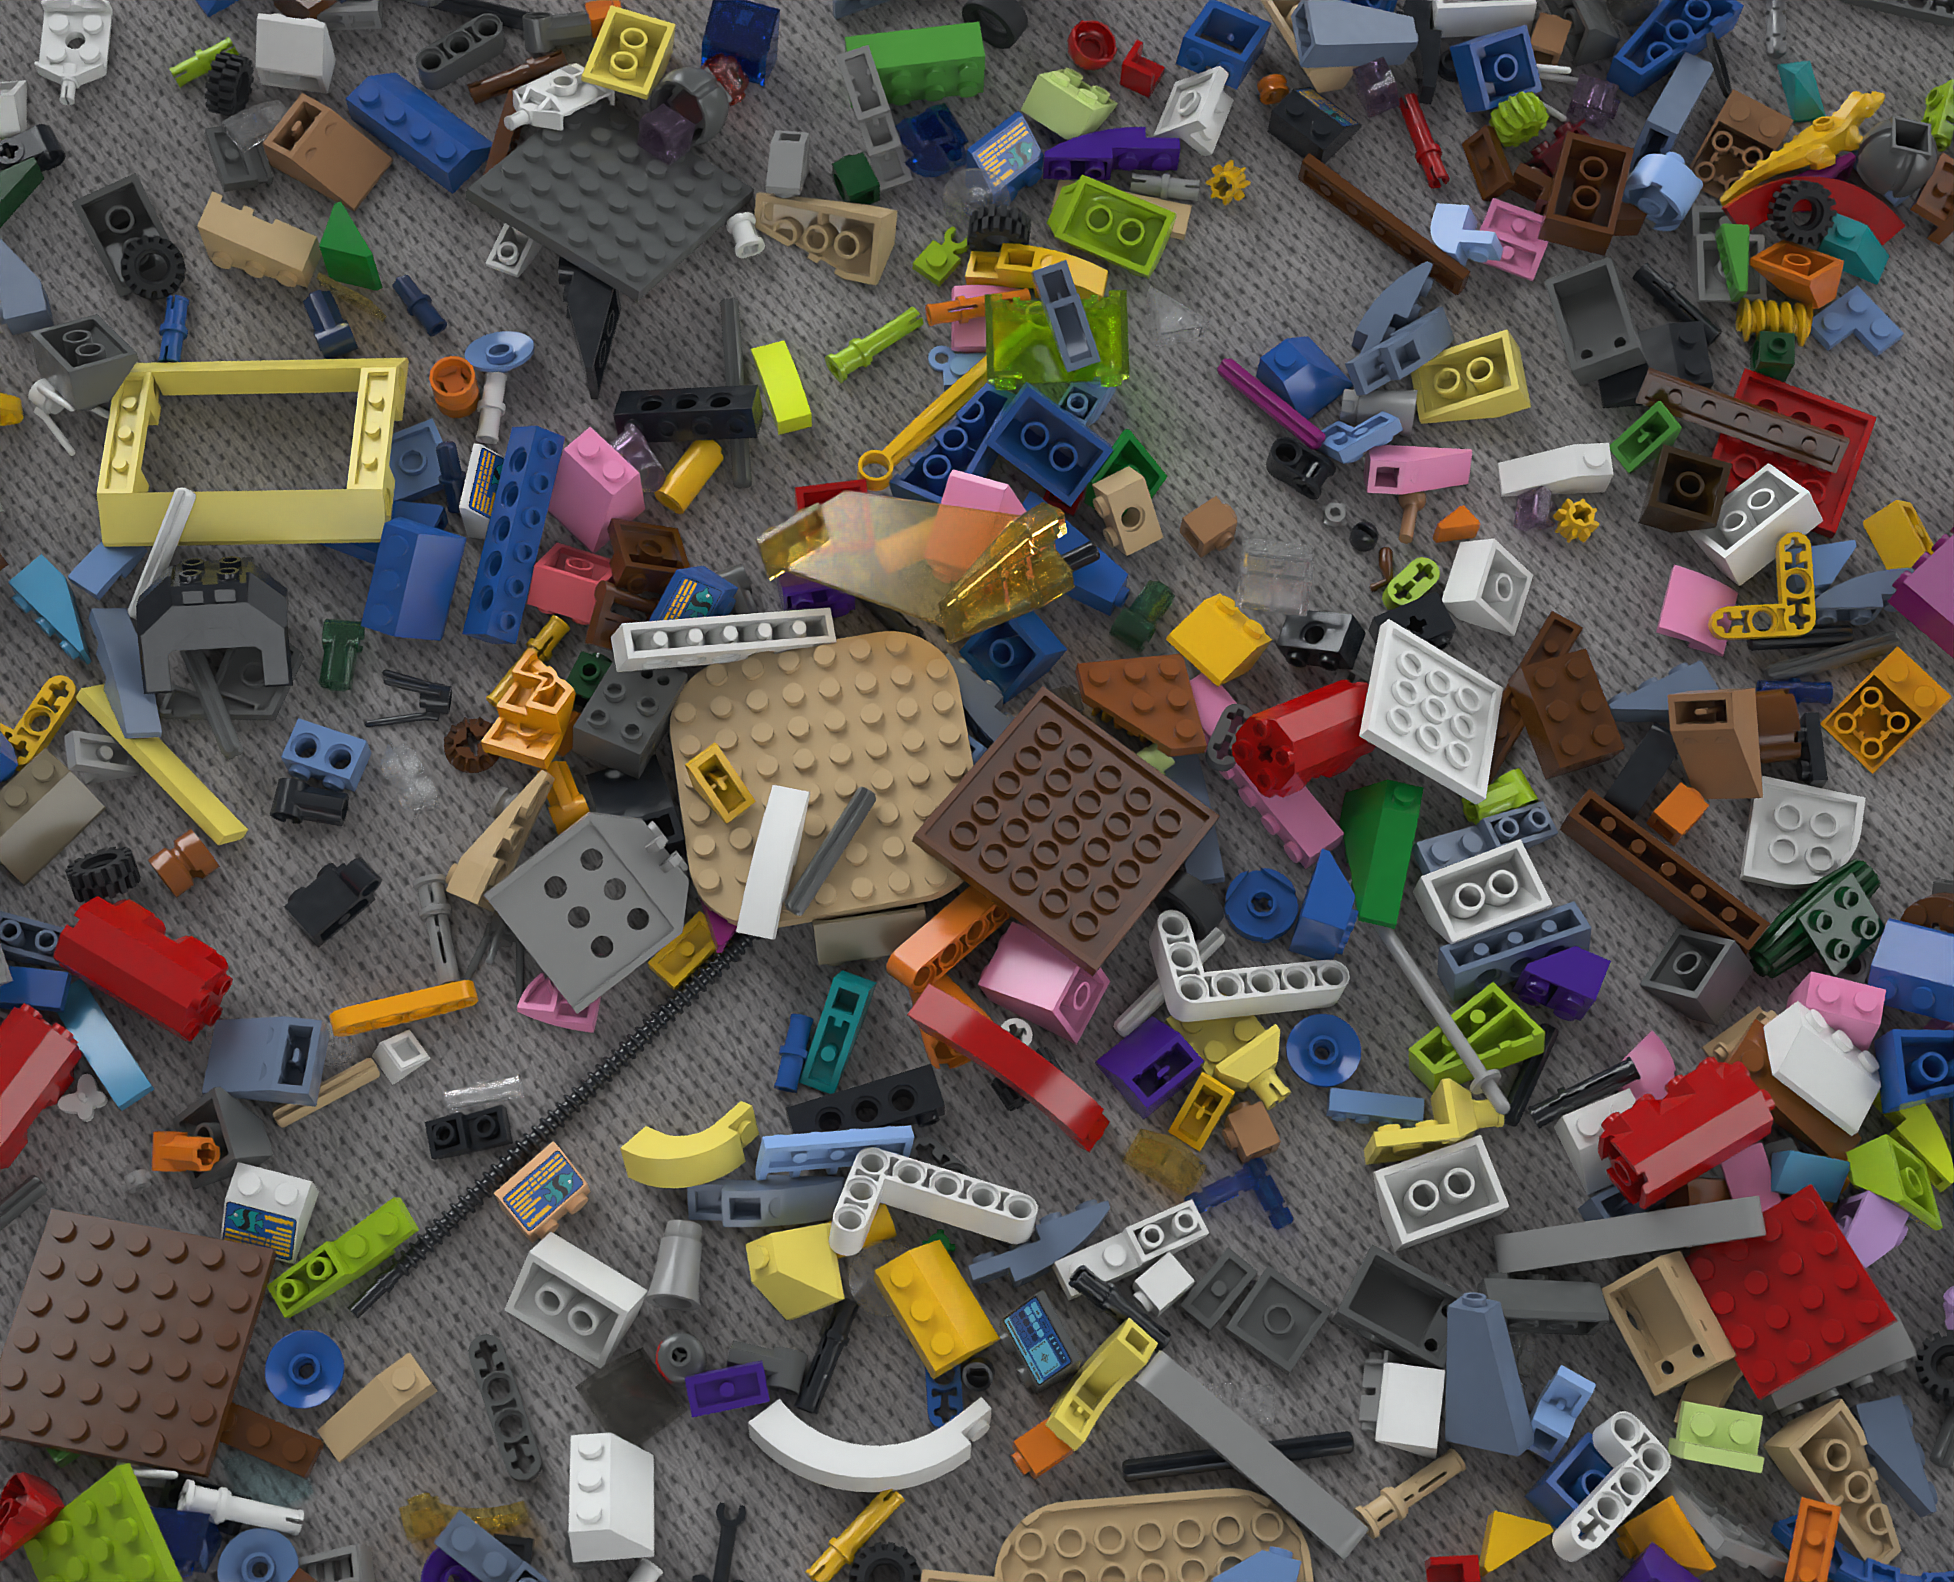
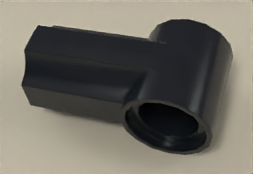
[270,778,349,826]

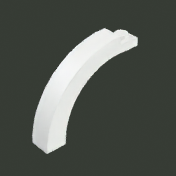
[748,1397,991,1492]

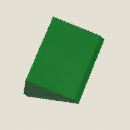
[319,201,383,291]
[1084,429,1168,517]

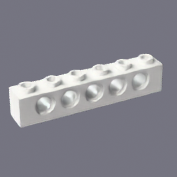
[611,608,837,672]

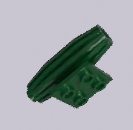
[1749,858,1885,978]

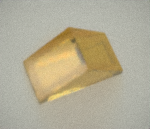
[1122,1129,1207,1199]

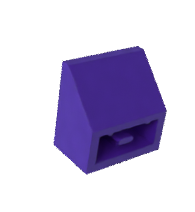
[776,557,855,618]
[1511,946,1611,1021]
[1095,1016,1205,1120]

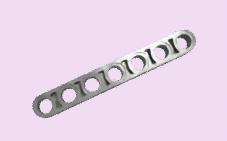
[1492,1196,1767,1274]
[1135,1351,1369,1561]

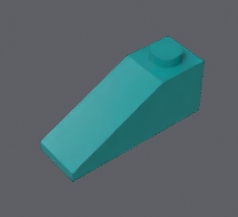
[799,970,877,1094]

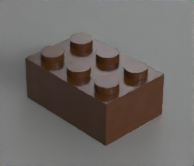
[1538,131,1634,256]
[1508,648,1625,780]

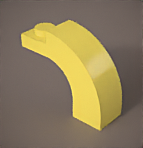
[620,1101,759,1188]
[1045,1318,1158,1451]

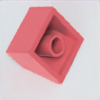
[527,542,616,625]

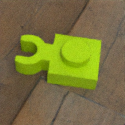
[912,227,969,287]

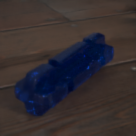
[1242,1157,1294,1230]
[1184,1167,1257,1214]

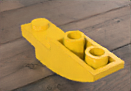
[965,243,1109,301]

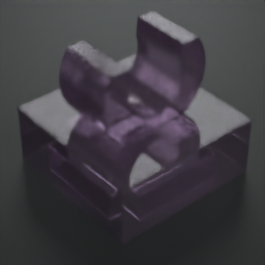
[1514,486,1557,531]

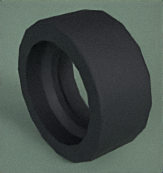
[962,0,1028,49]
[1154,870,1224,940]

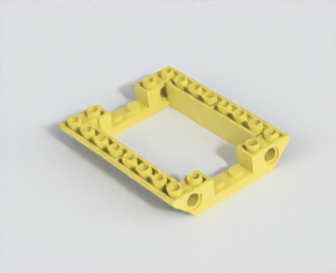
[97,358,409,547]

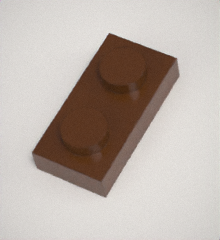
[1461,125,1516,202]

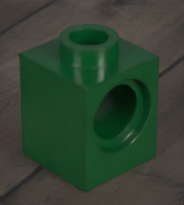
[832,152,880,205]
[1750,331,1795,383]

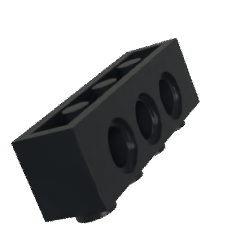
[613,385,764,444]
[786,1064,945,1134]

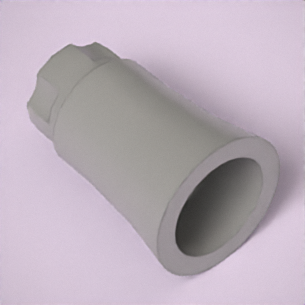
[1340,389,1418,438]
[646,1220,703,1311]

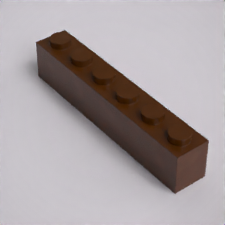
[1559,788,1770,955]

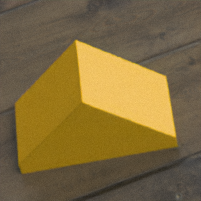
[685,742,756,824]
[1168,1072,1235,1152]
[1479,1510,1554,1577]

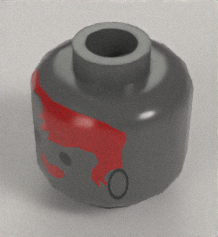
[655,1333,707,1388]

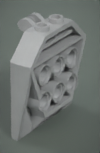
[484,812,689,1014]

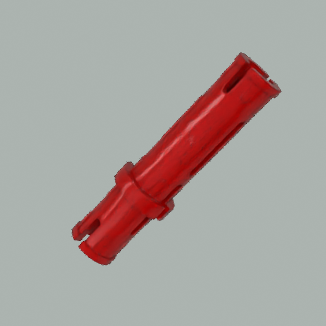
[1397,93,1450,189]

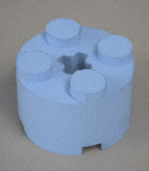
[1622,152,1703,231]

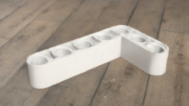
[1149,910,1350,1022]
[829,1147,1038,1256]

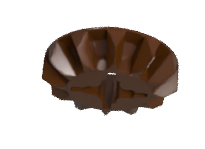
[444,717,500,773]

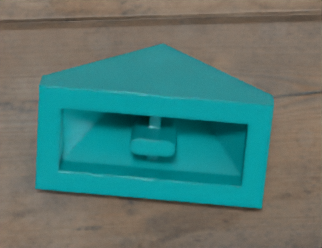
[1777,61,1826,123]

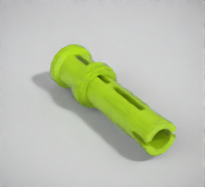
[825,306,924,383]

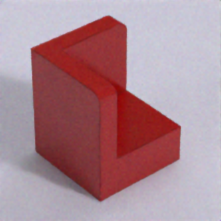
[1120,39,1165,98]
[1425,1554,1481,1582]

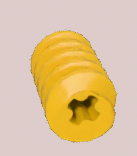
[1736,297,1813,347]

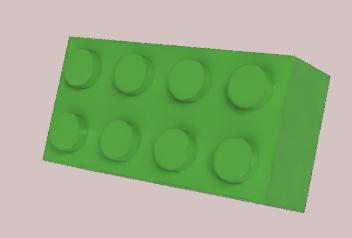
[845,22,985,108]

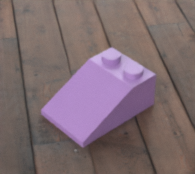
[1833,1191,1910,1269]

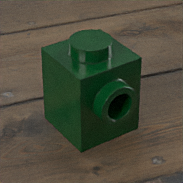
[566,651,612,708]

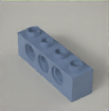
[1437,901,1591,1002]

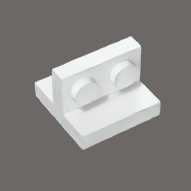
[1154,66,1234,156]

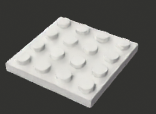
[1359,619,1503,804]

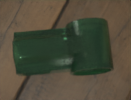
[1109,580,1175,653]
[319,618,365,692]

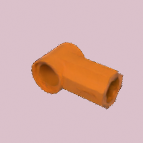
[151,1131,220,1172]

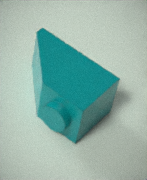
[1817,213,1889,285]

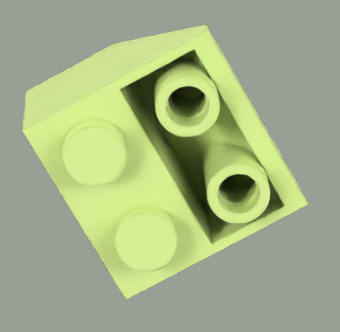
[1021,68,1118,140]

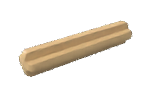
[272,1058,380,1128]

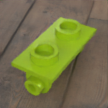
[1920,79,1954,152]

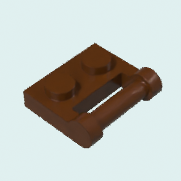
[585,580,660,652]

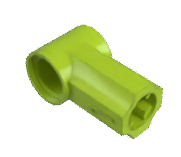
[1461,768,1539,825]

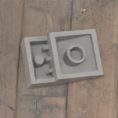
[1685,206,1767,303]

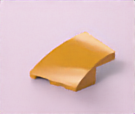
[481,648,575,770]

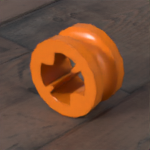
[1257,74,1290,105]

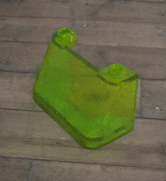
[985,290,1130,391]

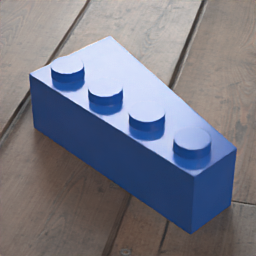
[1874,1029,1954,1114]

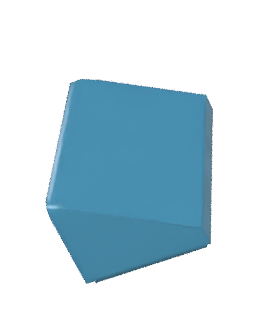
[1771,1150,1850,1203]

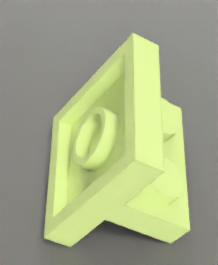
[1668,1400,1764,1473]

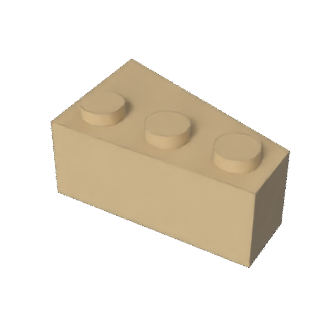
[197,191,322,288]

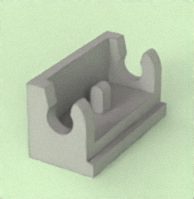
[317,0,383,30]

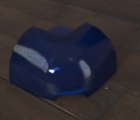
[895,103,969,177]

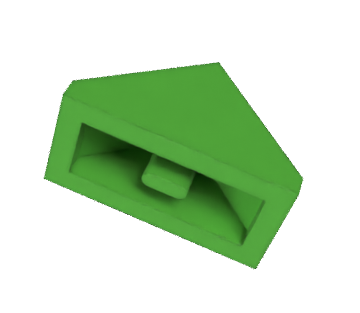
[1609,401,1682,474]

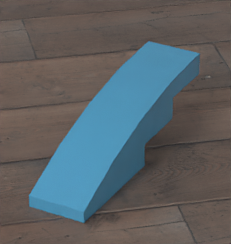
[57,979,155,1111]

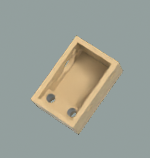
[1601,1250,1737,1396]

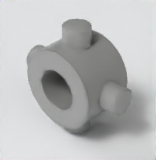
[1321,502,1348,528]
[121,1169,154,1193]

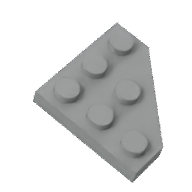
[1655,1471,1789,1579]

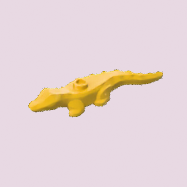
[1720,91,1885,206]

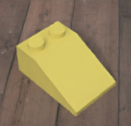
[581,5,676,100]
[1411,329,1531,424]

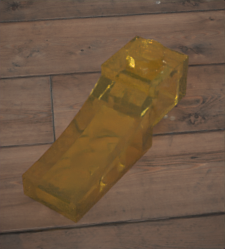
[399,1493,531,1544]

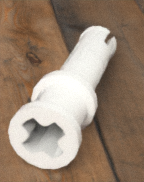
[177,1479,304,1536]

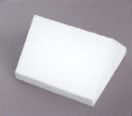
[1375,1363,1445,1459]

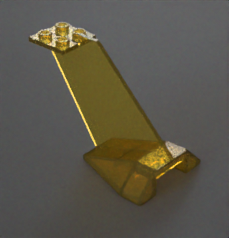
[755,490,1075,644]

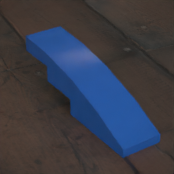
[0,966,72,1013]

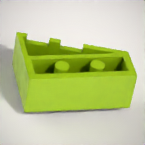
[1408,982,1545,1093]

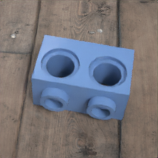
[281,718,372,792]

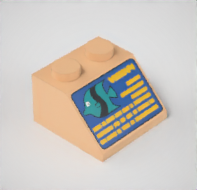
[494,1141,590,1243]

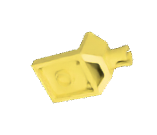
[1165,993,1291,1110]
[1364,1078,1505,1165]

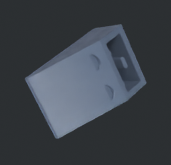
[202,1016,330,1107]

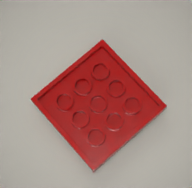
[1711,368,1877,539]
[1684,1184,1898,1400]

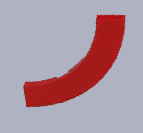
[1721,176,1905,246]

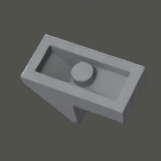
[65,730,140,784]

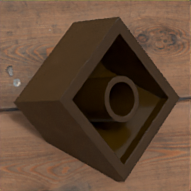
[1638,444,1732,533]

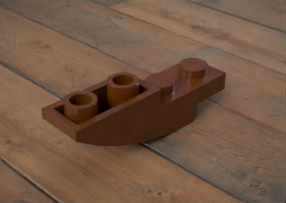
[1510,162,1647,236]

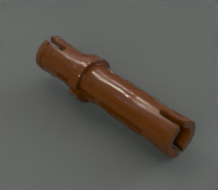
[467,49,568,105]

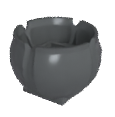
[650,67,733,147]
[1856,115,1937,198]

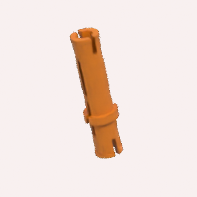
[925,288,1032,326]

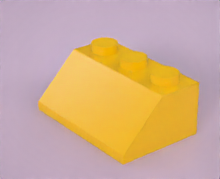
[873,1239,1000,1380]

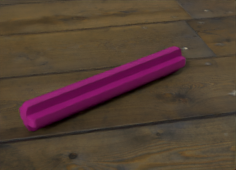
[1217,358,1326,450]

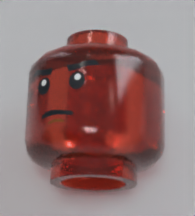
[701,53,749,106]

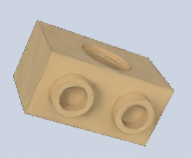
[1092,466,1164,556]

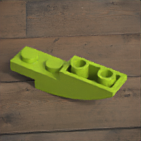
[267,1197,420,1318]

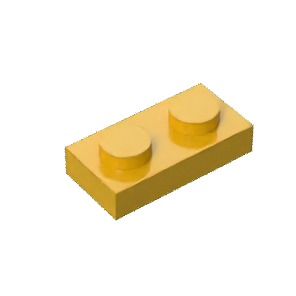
[647,910,716,990]

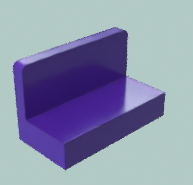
[685,1360,770,1417]

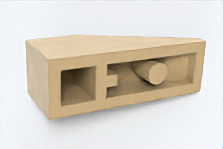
[317,1352,437,1463]

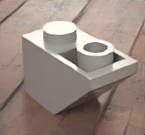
[766,131,809,198]

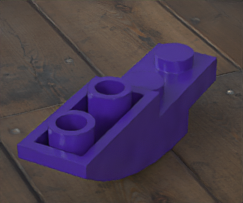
[1043,127,1180,180]

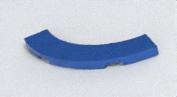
[1770,1514,1954,1582]

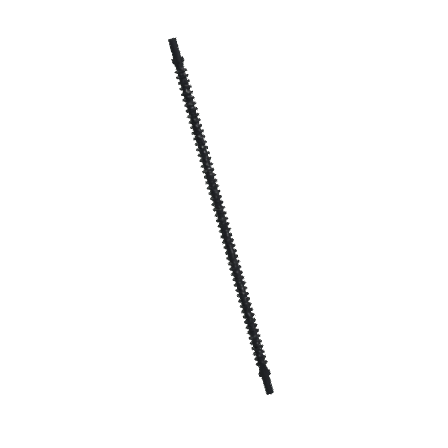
[347,932,761,1318]

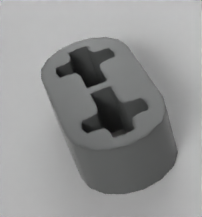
[1205,703,1253,772]

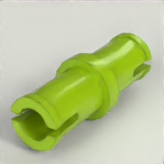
[169,37,239,88]

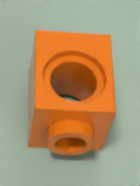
[1646,782,1709,846]
[1011,1417,1074,1480]

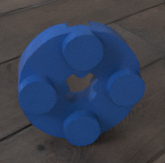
[1224,868,1298,943]

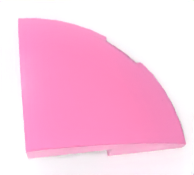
[517,954,603,1033]
[1617,1031,1676,1101]

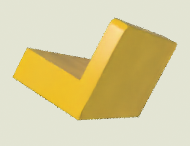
[1863,500,1934,571]

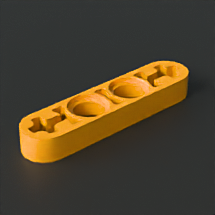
[329,980,479,1037]

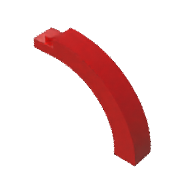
[907,984,1110,1152]

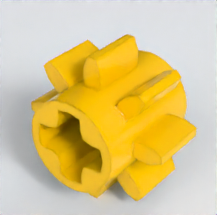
[1206,160,1251,205]
[1552,498,1599,543]

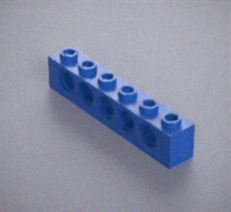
[462,426,565,644]

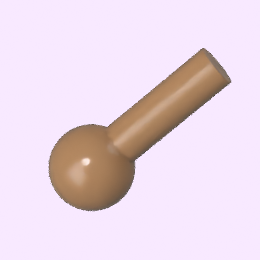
[1398,491,1426,544]

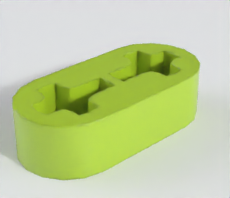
[1382,557,1440,610]

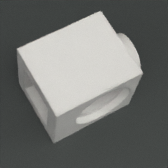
[1132,1252,1195,1317]

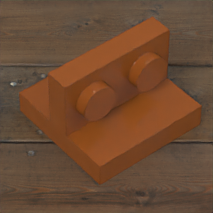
[1910,153,1954,245]

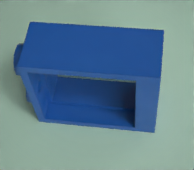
[1176,0,1272,90]

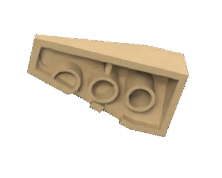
[754,192,898,285]
[445,770,555,912]
[1763,1399,1901,1565]

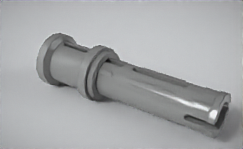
[412,874,461,986]

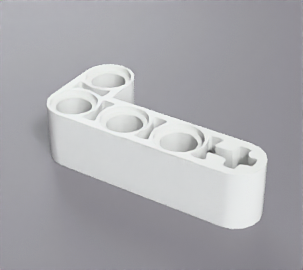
[1552,1411,1671,1562]

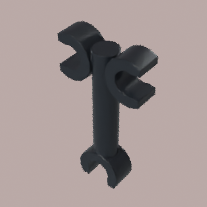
[692,1503,747,1582]

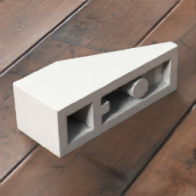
[1497,443,1613,497]

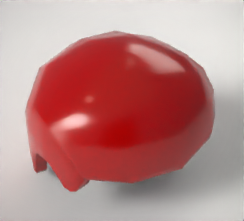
[1067,20,1117,71]

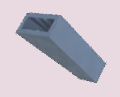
[1291,0,1419,68]
[1629,52,1714,173]
[1445,1292,1534,1457]

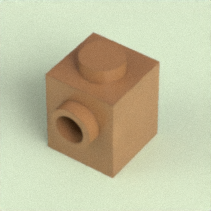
[1530,12,1572,66]
[1180,496,1238,558]
[1222,1101,1281,1164]

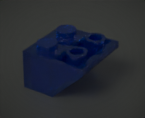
[701,0,780,86]

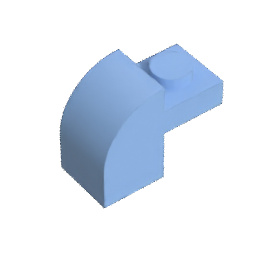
[1431,203,1503,267]
[1528,1365,1596,1462]

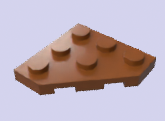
[1075,653,1207,757]

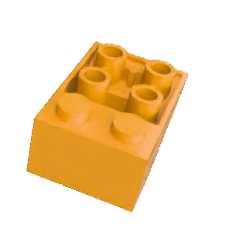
[1820,646,1953,774]

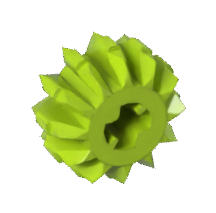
[1489,91,1549,147]

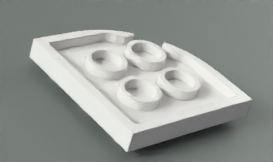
[1740,776,1865,889]

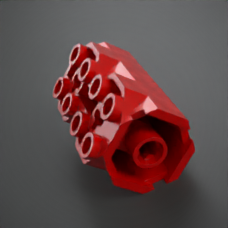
[1232,679,1376,798]
[53,896,233,1042]
[0,1003,83,1170]
[1597,1056,1775,1209]

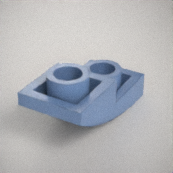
[68,542,148,601]

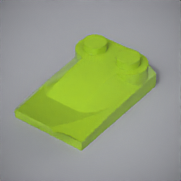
[1046,174,1177,279]

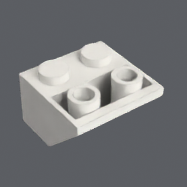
[256,13,336,94]

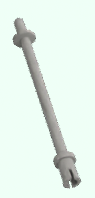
[1348,879,1510,1115]

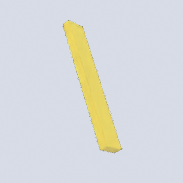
[76,684,248,846]

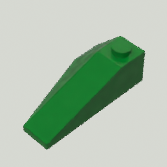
[1338,779,1424,929]

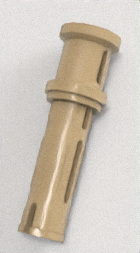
[1353,1448,1466,1539]

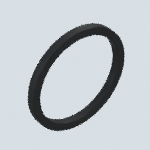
[1706,32,1732,98]

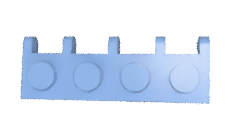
[755,1125,914,1181]

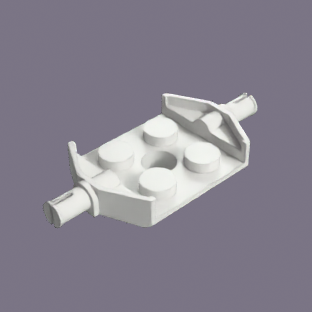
[34,0,113,105]
[504,63,615,131]

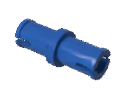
[158,295,189,363]
[774,1014,814,1093]

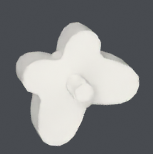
[58,1074,108,1122]

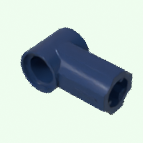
[302,289,358,359]

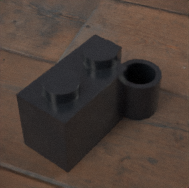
[284,857,382,948]

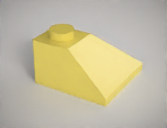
[745,1223,845,1320]

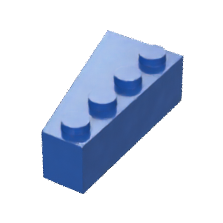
[1605,0,1744,98]
[889,383,1016,519]

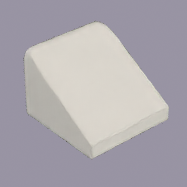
[372,1029,430,1085]

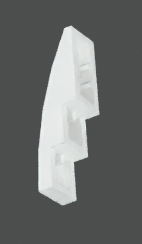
[736,785,810,940]

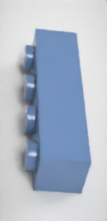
[1326,1088,1425,1128]

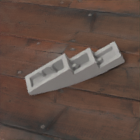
[836,45,913,193]

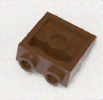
[607,518,690,595]

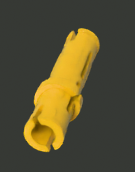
[486,615,570,708]
[805,1489,905,1582]

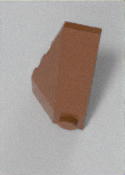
[1724,1018,1861,1161]

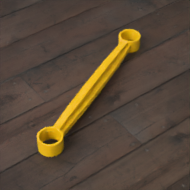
[857,302,1053,491]

